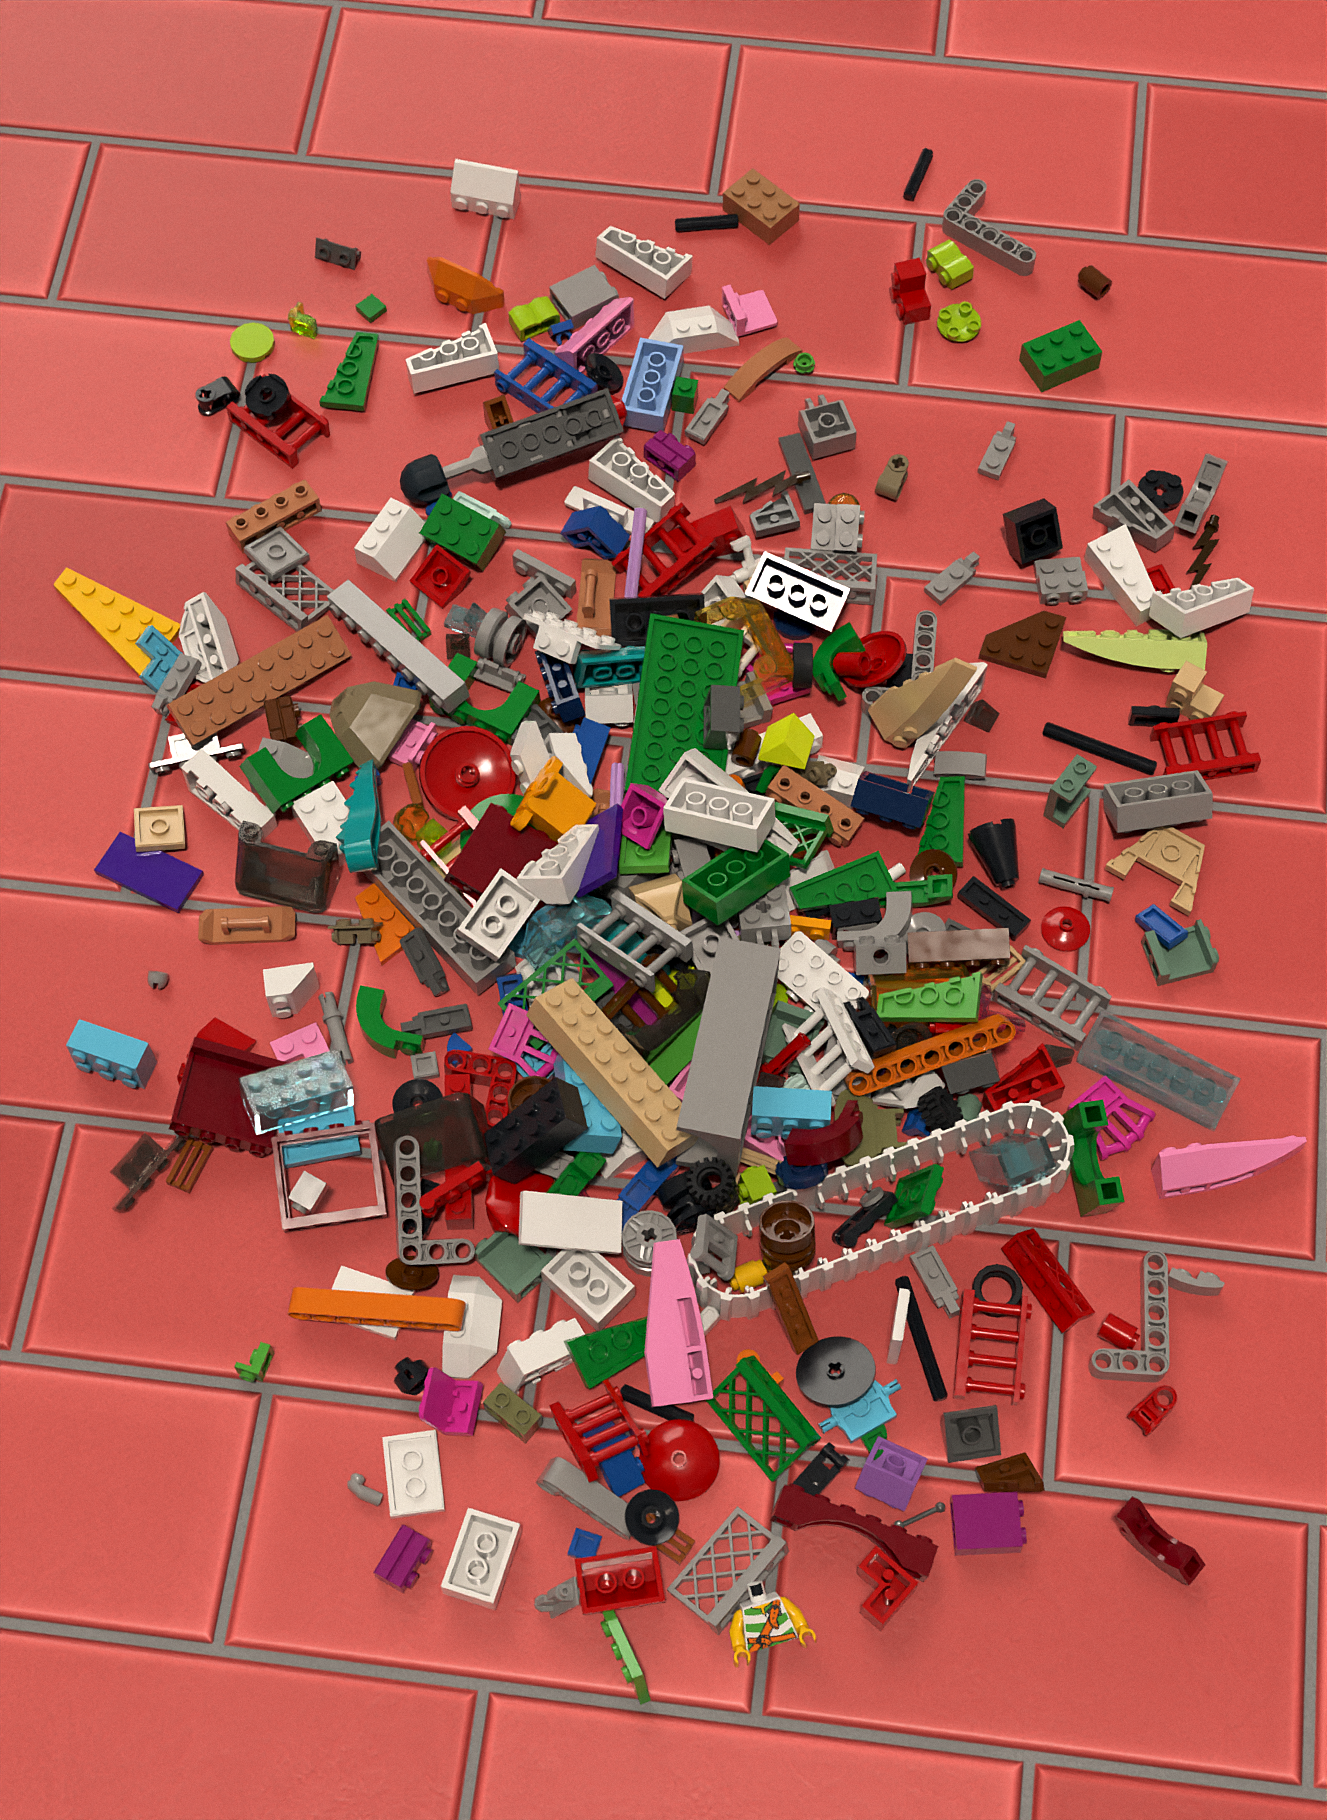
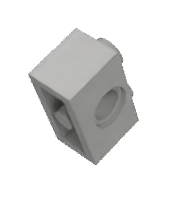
[853,934,906,975]

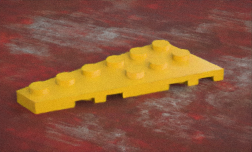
[53,567,181,676]

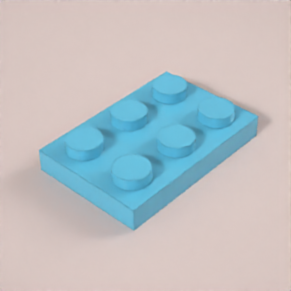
[277,1104,361,1168]

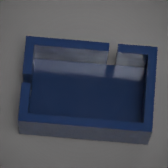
[851,771,935,829]

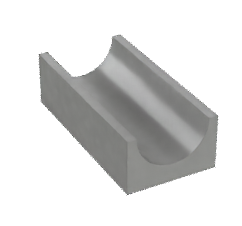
[676,937,781,1176]

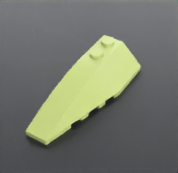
[1063,629,1207,672]

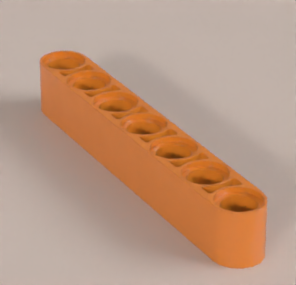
[844,1014,1016,1096]
[287,1287,466,1331]

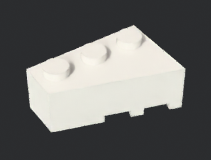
[497,1318,585,1395]

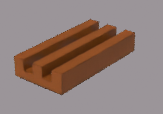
[402,762,425,816]
[166,1137,213,1193]
[646,1514,695,1565]

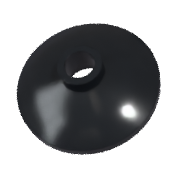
[585,353,623,391]
[392,1079,443,1127]
[625,1489,679,1545]

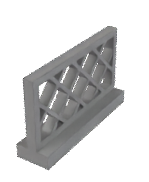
[784,547,877,605]
[235,561,334,632]
[667,1506,789,1635]

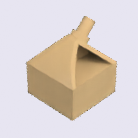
[628,873,692,939]

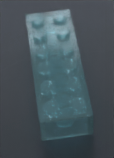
[1076,1010,1241,1131]

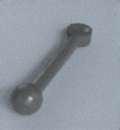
[893,1502,946,1528]

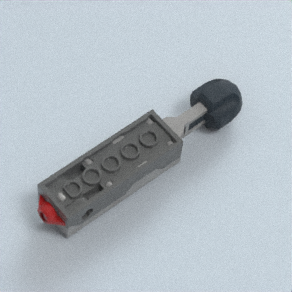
[400,388,627,505]

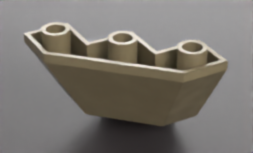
[329,681,422,771]

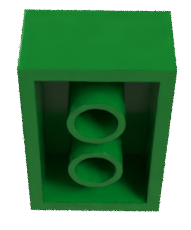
[1019,320,1102,393]
[419,494,506,571]

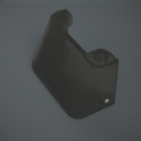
[235,820,341,913]
[615,968,711,1065]
[374,1092,490,1193]

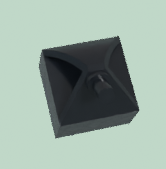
[1003,498,1063,564]

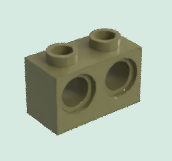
[483,1382,543,1444]

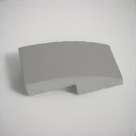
[934,751,987,779]
[1168,1267,1225,1296]

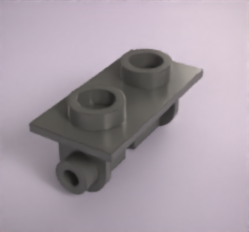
[315,238,361,270]

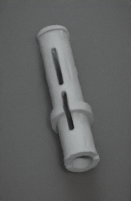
[1038,868,1114,903]
[318,992,353,1066]

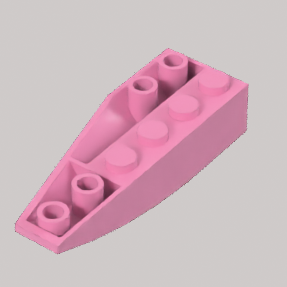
[1151,1136,1307,1199]
[644,1239,713,1407]

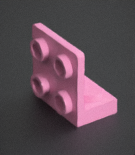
[722,285,777,337]

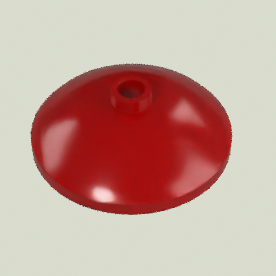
[842,631,907,687]
[639,1419,720,1502]

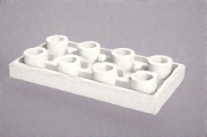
[518,1190,622,1254]

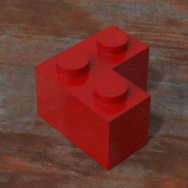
[889,257,931,325]
[856,1546,919,1631]

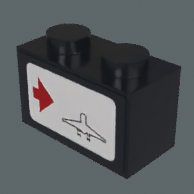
[828,898,882,940]

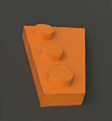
[355,883,415,966]

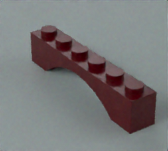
[770,1484,939,1582]

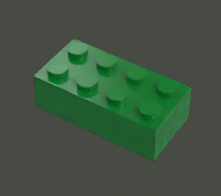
[682,839,790,925]

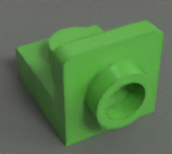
[234,1342,274,1383]

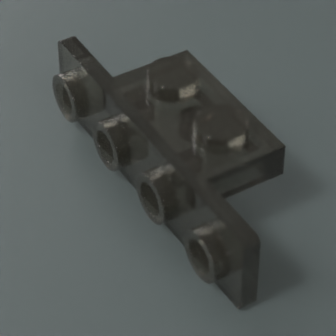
[110,1133,186,1212]

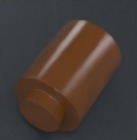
[1078,265,1112,299]
[731,729,762,767]

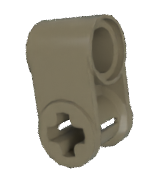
[875,454,909,500]

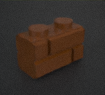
[263,696,302,748]

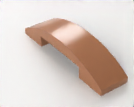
[724,337,803,403]

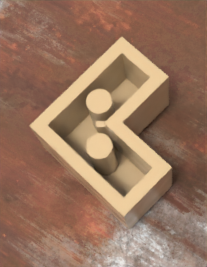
[1165,661,1224,720]

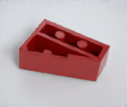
[668,505,746,559]
[982,1043,1065,1113]

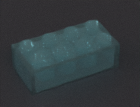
[239,1049,354,1135]
[968,1133,1056,1188]

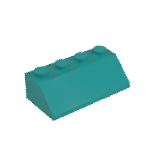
[572,646,645,688]

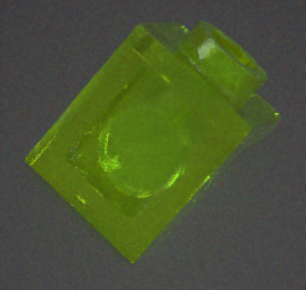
[288,302,318,339]

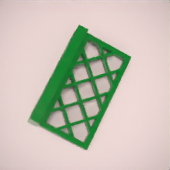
[775,802,834,869]
[498,939,614,1049]
[706,1355,821,1482]

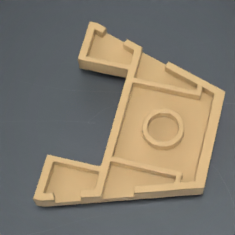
[1105,825,1205,916]

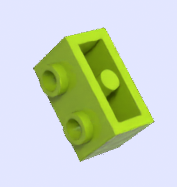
[737,1165,777,1205]

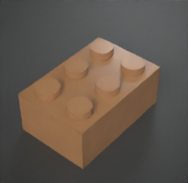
[723,168,800,245]

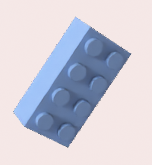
[622,337,684,432]

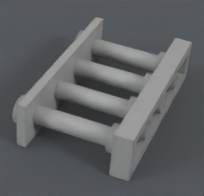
[576,890,693,992]
[992,945,1112,1051]

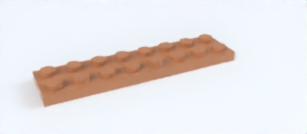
[166,615,352,747]

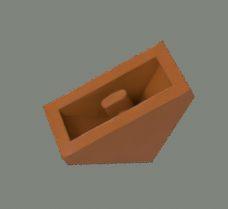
[483,394,514,430]

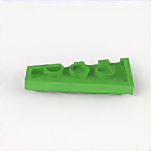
[877,972,983,1022]

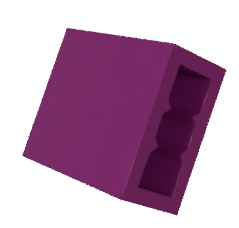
[950,1492,1027,1556]

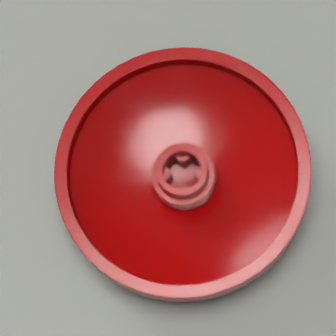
[419,726,516,820]

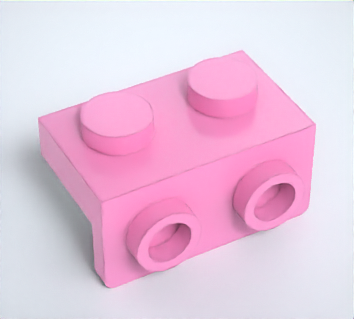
[388,719,438,771]

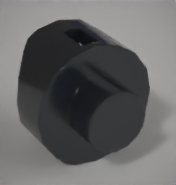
[394,1357,429,1395]

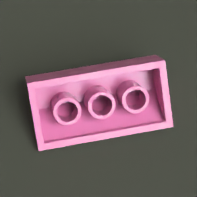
[554,297,634,374]

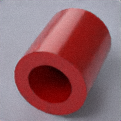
[833,652,871,676]
[1097,1313,1140,1350]

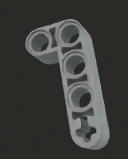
[536,1457,631,1540]

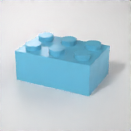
[66,1019,157,1089]
[751,1086,832,1139]

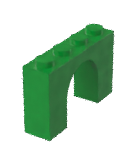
[429,653,540,746]
[239,714,354,814]
[1062,1100,1125,1217]

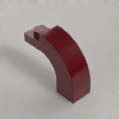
[784,1100,863,1166]
[1116,1496,1205,1586]

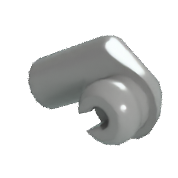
[347,1473,383,1506]

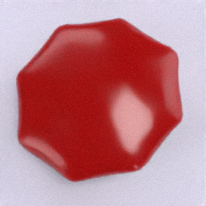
[485,1171,554,1237]

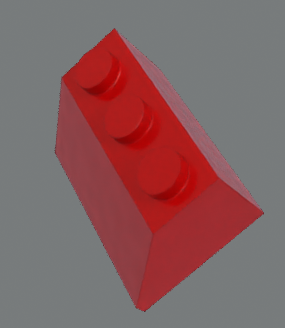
[575,1546,665,1615]

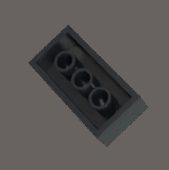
[609,593,705,646]
[484,1077,588,1184]

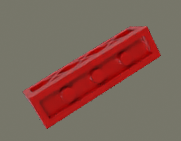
[1001,1228,1095,1333]

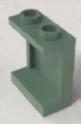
[1043,754,1097,829]
[1141,919,1219,986]
[761,1000,825,1078]
[474,1231,553,1303]

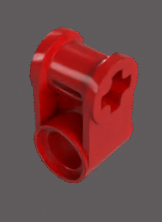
[1127,1385,1178,1436]

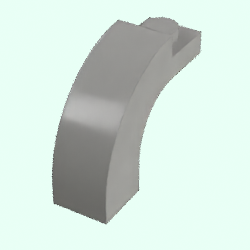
[1174,453,1228,534]
[837,891,913,955]

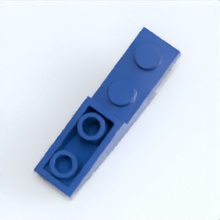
[617,1156,681,1232]

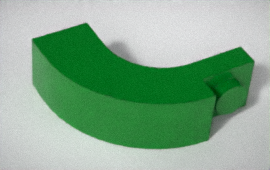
[813,622,866,701]
[356,985,425,1059]

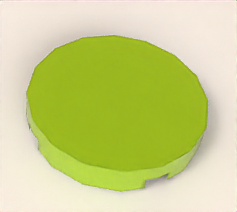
[230,323,275,363]

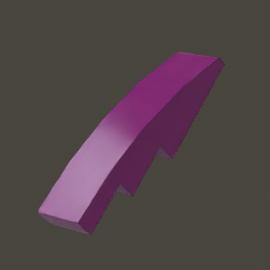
[577,949,657,1026]

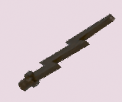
[714,470,811,504]
[1186,515,1220,590]

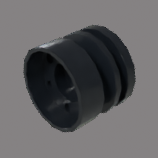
[656,1171,723,1235]

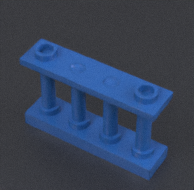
[494,338,598,413]

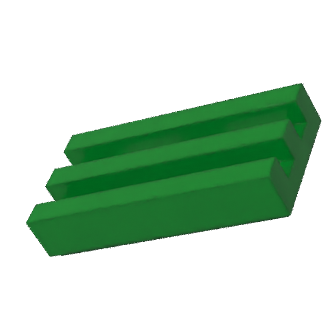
[386,599,432,642]

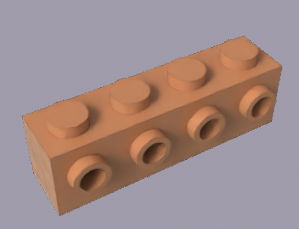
[226,479,322,554]
[765,765,864,848]

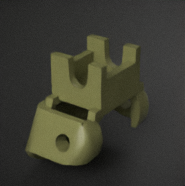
[834,1089,907,1167]

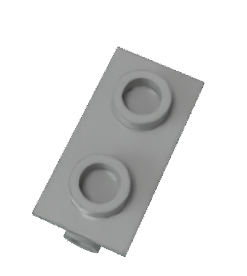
[473,657,526,693]
[534,1577,580,1619]

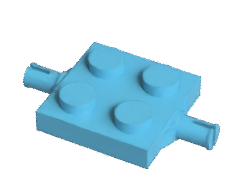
[818,1379,901,1444]

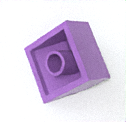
[855,1436,928,1512]

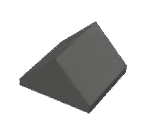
[940,1405,1001,1463]

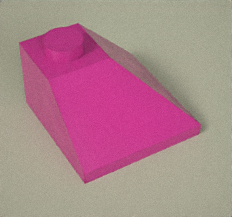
[621,783,667,849]

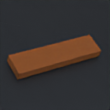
[763,1262,819,1355]

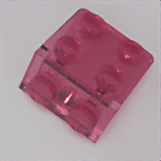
[978,983,1026,1034]

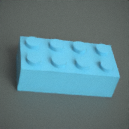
[554,1053,622,1154]

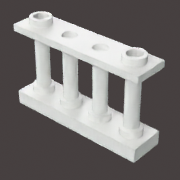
[782,987,875,1106]

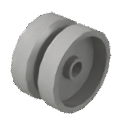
[474,608,527,668]

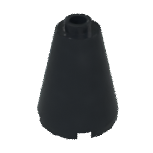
[968,818,1019,889]

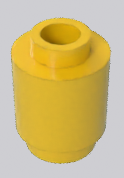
[728,1259,767,1294]

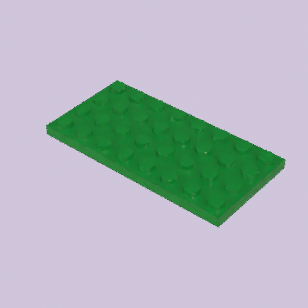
[624,613,744,801]

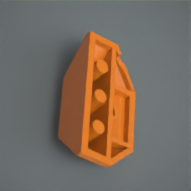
[426,257,505,314]

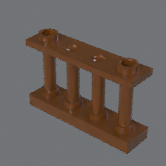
[600,953,701,1060]

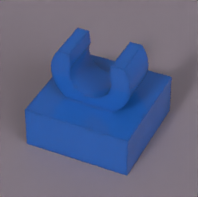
[547,319,574,346]
[901,1107,930,1137]

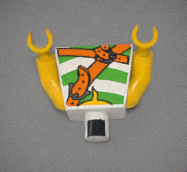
[729,1581,817,1668]

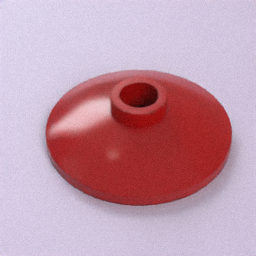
[1041,906,1090,952]

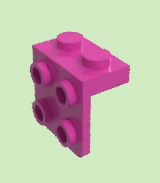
[419,1368,483,1436]

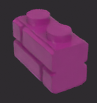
[644,430,696,481]
[373,1524,433,1593]

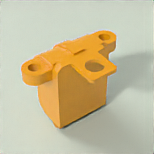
[510,756,597,843]

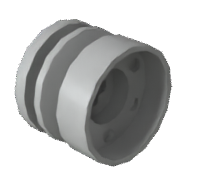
[622,1210,677,1277]

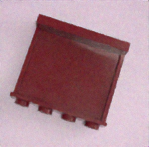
[443,803,558,931]
[169,1037,293,1157]

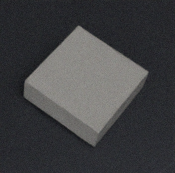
[410,1051,439,1080]

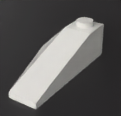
[517,824,599,905]

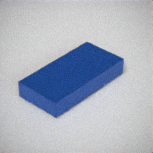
[1135,904,1188,949]

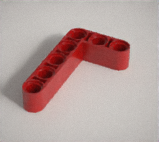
[444,1049,516,1183]

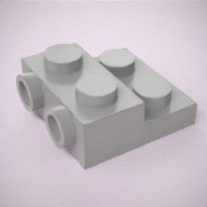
[811,503,865,552]
[1033,557,1088,605]
[505,575,572,637]

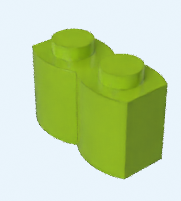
[926,239,974,289]
[508,296,560,341]

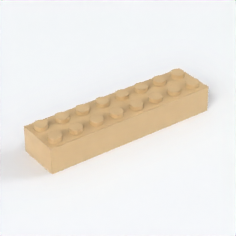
[526,978,699,1168]

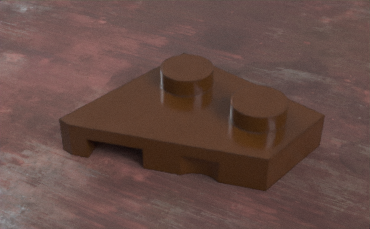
[975,1452,1045,1492]

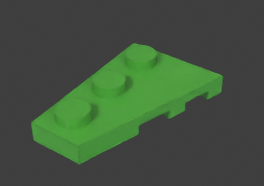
[600,1610,651,1705]

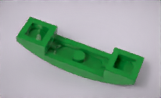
[878,874,953,908]
[545,1151,606,1196]

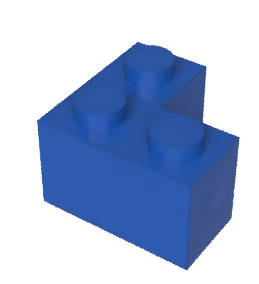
[560,506,630,559]
[582,1421,645,1497]

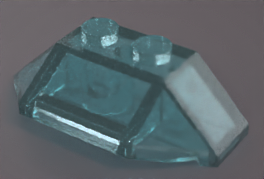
[522,895,619,971]

